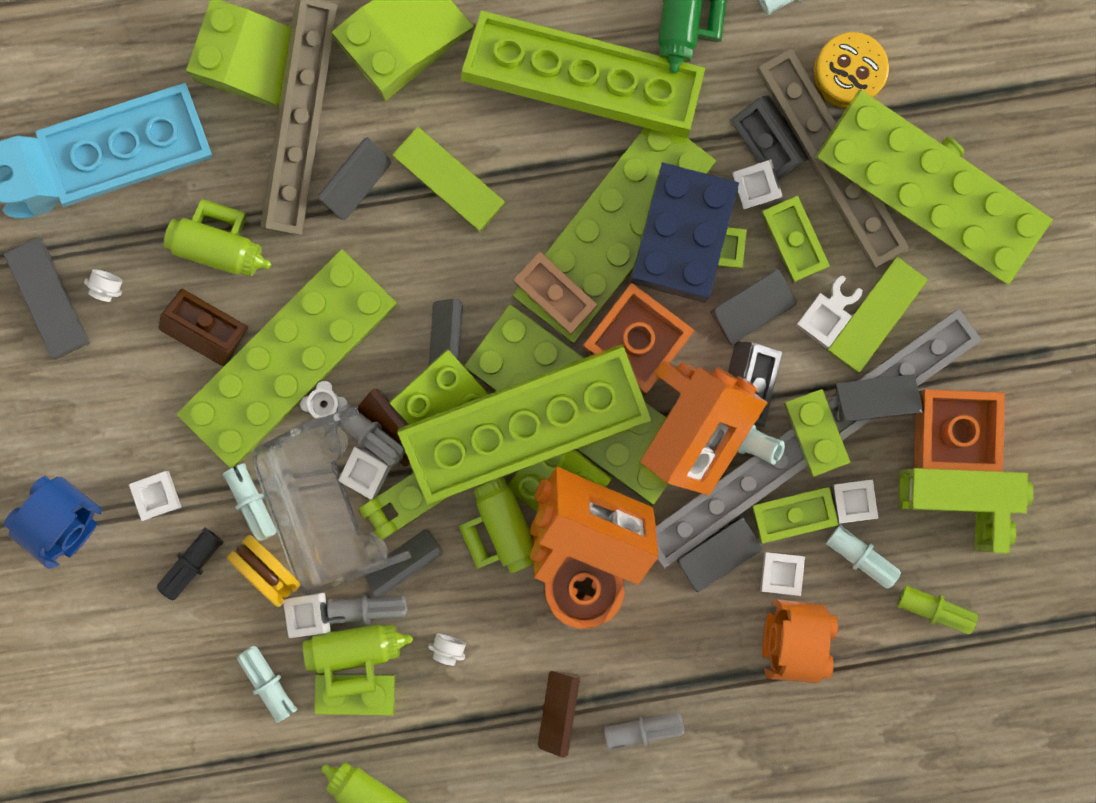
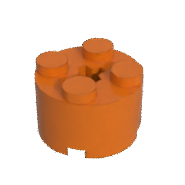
[545,556,625,629]
[762,599,838,684]

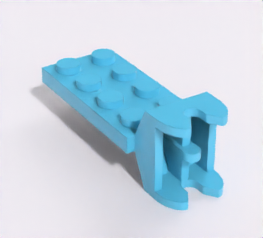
[0,82,213,219]

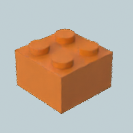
[583,283,695,396]
[913,389,1005,472]

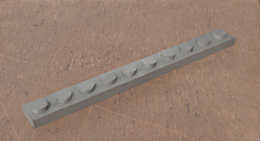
[656,309,982,569]

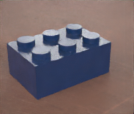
[630,162,739,303]

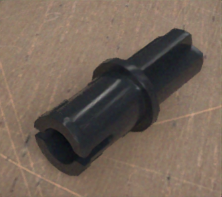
[157,527,224,601]

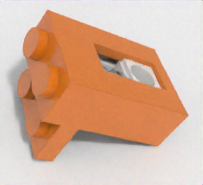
[640,361,768,496]
[530,466,659,585]

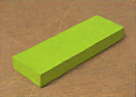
[392,126,505,233]
[826,257,928,374]

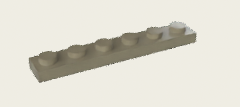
[260,0,338,235]
[757,48,909,269]

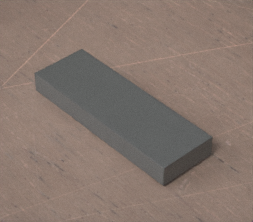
[4,237,90,360]

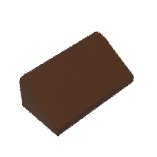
[159,288,248,367]
[357,388,410,467]
[538,671,580,758]

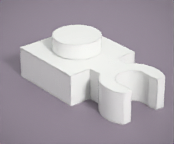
[795,275,862,349]

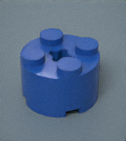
[4,476,101,569]

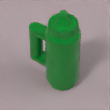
[658,0,727,74]

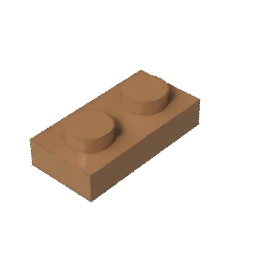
[513,251,598,335]

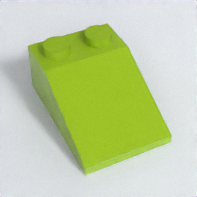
[186,0,291,109]
[332,0,474,101]

